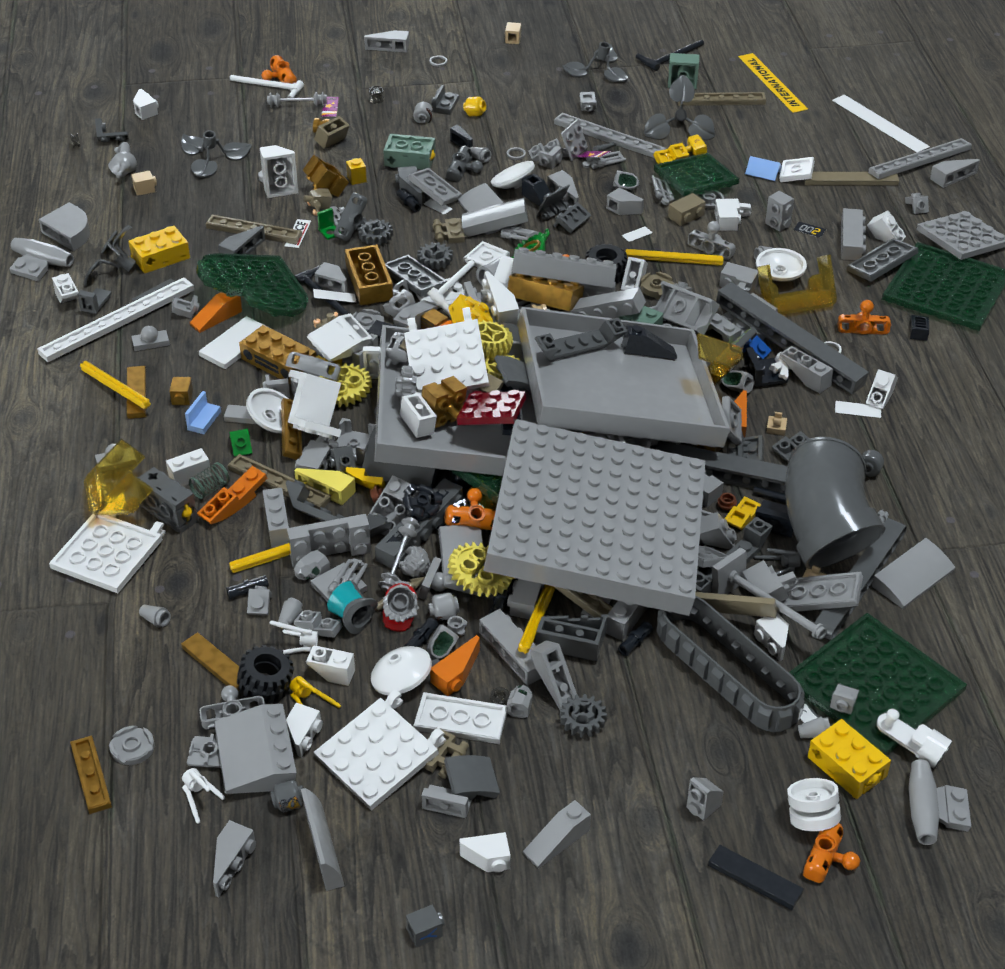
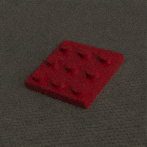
[456,390,526,425]

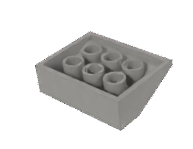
[214,704,296,794]

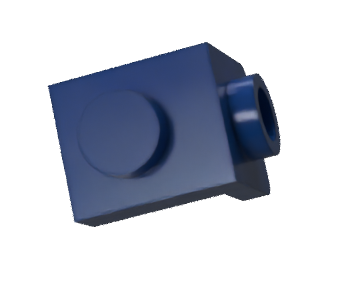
[740,336,772,360]

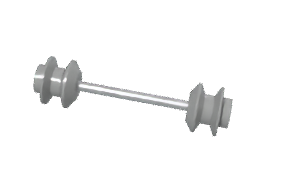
[267,92,327,108]
[378,517,420,593]

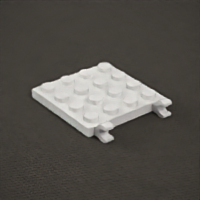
[404,307,489,396]
[49,504,166,593]
[314,689,446,811]

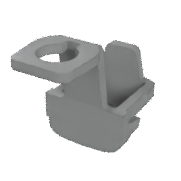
[383,279,415,318]
[385,332,408,365]

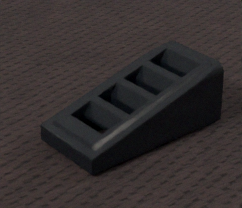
[450,124,473,148]
[910,315,929,341]

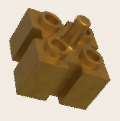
[303,155,349,197]
[422,376,467,428]

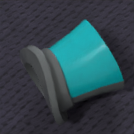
[327,581,378,634]

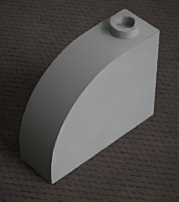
[39,202,90,251]

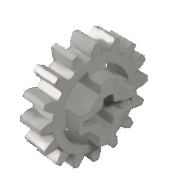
[395,365,417,407]

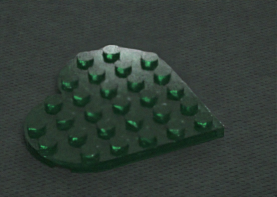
[196,253,308,317]

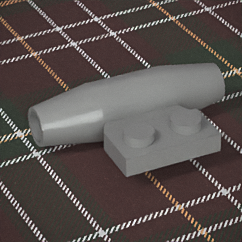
[9,238,74,282]
[909,759,971,845]

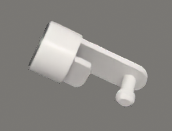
[876,709,952,769]

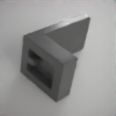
[95,118,129,142]
[77,288,111,314]

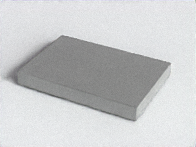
[408,168,462,206]

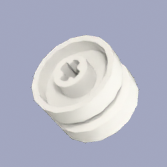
[787,778,841,831]

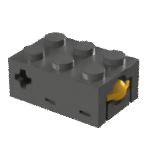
[136,467,198,534]

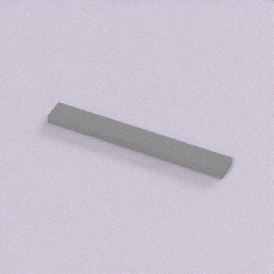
[554,113,666,158]
[868,138,972,179]

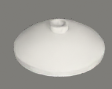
[491,161,535,189]
[756,248,807,282]
[246,388,289,433]
[371,646,432,695]

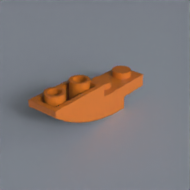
[197,466,268,524]

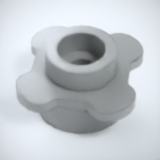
[447,616,467,636]

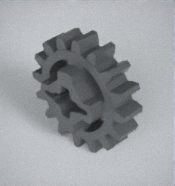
[358,219,393,245]
[417,242,453,270]
[559,694,607,737]

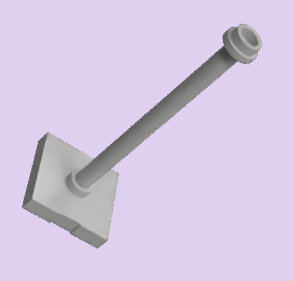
[712,547,827,639]

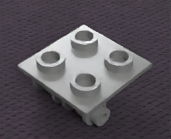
[561,119,588,161]

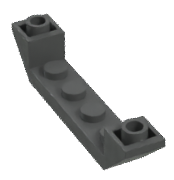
[535,317,628,361]
[286,480,392,538]
[696,517,773,593]

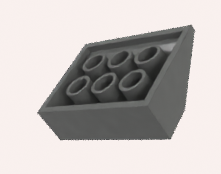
[362,425,440,488]

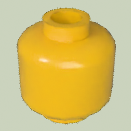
[463,97,486,116]

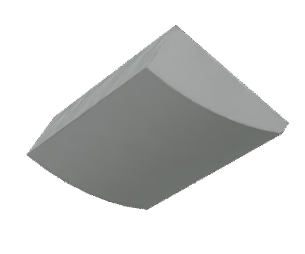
[458,183,515,235]
[462,198,528,237]
[438,525,485,596]
[872,538,955,609]
[301,788,344,891]

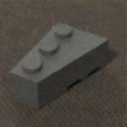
[536,614,608,661]

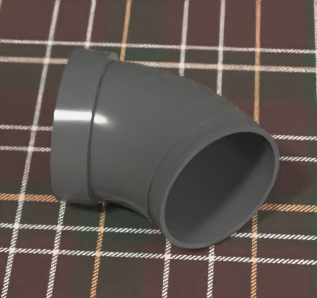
[785,437,885,569]

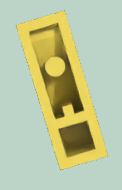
[294,468,356,505]

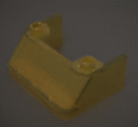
[757,255,837,315]
[697,333,743,386]
[84,438,153,515]

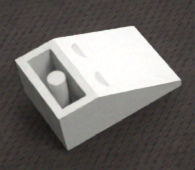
[481,271,519,325]
[307,313,373,362]

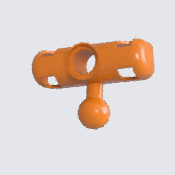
[261,55,297,84]
[838,300,891,334]
[445,488,495,530]
[803,823,860,883]

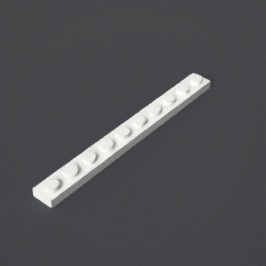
[37,277,194,362]

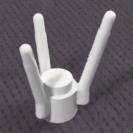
[270,621,318,654]
[182,768,225,824]

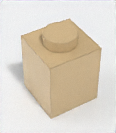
[505,22,521,44]
[131,171,157,196]

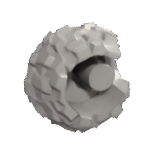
[399,546,430,578]

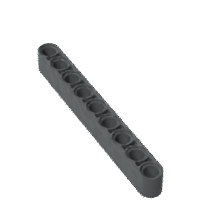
[814,518,907,641]

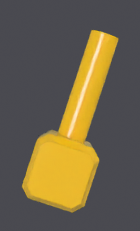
[685,135,707,158]

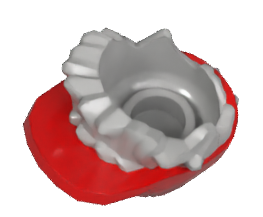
[383,579,419,632]

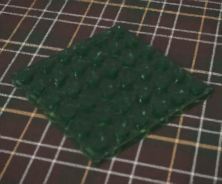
[881,242,1005,331]
[789,613,967,756]

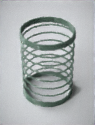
[188,462,230,499]

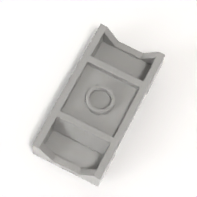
[649,281,720,336]
[706,293,778,347]
[287,514,371,568]

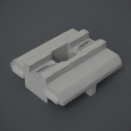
[187,734,221,768]

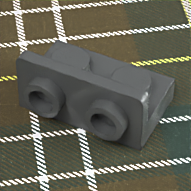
[431,85,459,115]
[553,202,591,234]

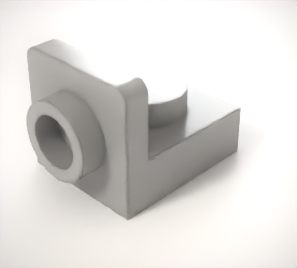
[263,374,290,397]
[830,684,859,714]

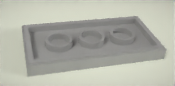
[777,572,863,613]

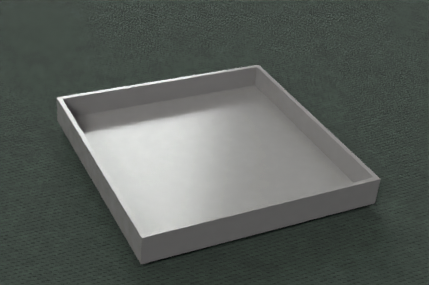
[517,307,730,447]
[374,325,569,476]
[483,419,705,616]

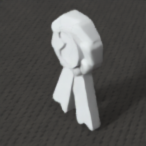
[769,352,791,380]

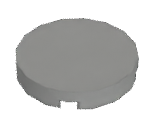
[352,309,384,331]
[109,726,155,765]

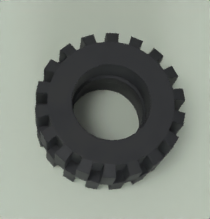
[585,244,627,283]
[237,645,294,703]

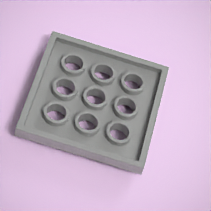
[916,211,1005,260]

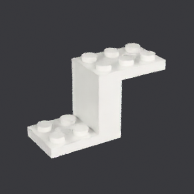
[288,369,341,439]

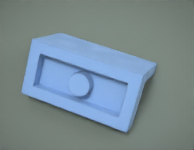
[745,156,782,181]
[185,391,221,434]

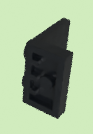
[744,347,789,387]
[755,500,794,538]

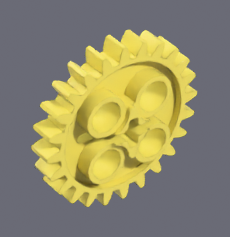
[319,363,372,407]
[447,542,513,597]

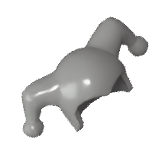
[108,142,137,178]

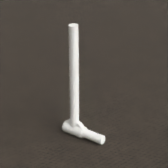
[230,75,304,98]
[427,260,475,318]

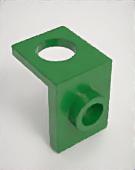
[317,208,342,240]
[229,429,252,457]

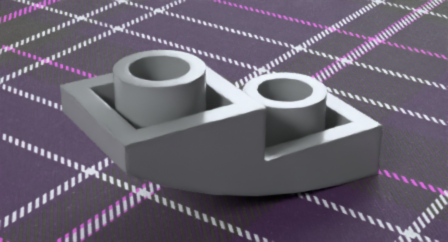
[528,138,563,161]
[294,610,342,637]

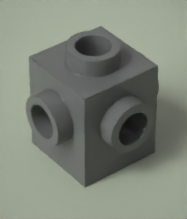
[329,445,357,474]

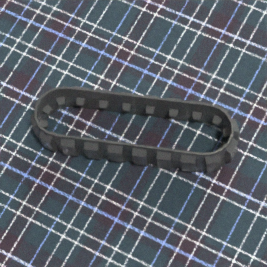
[657,596,805,732]

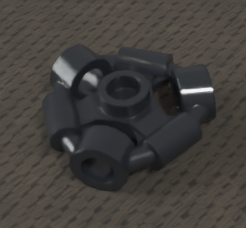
[402,483,442,521]

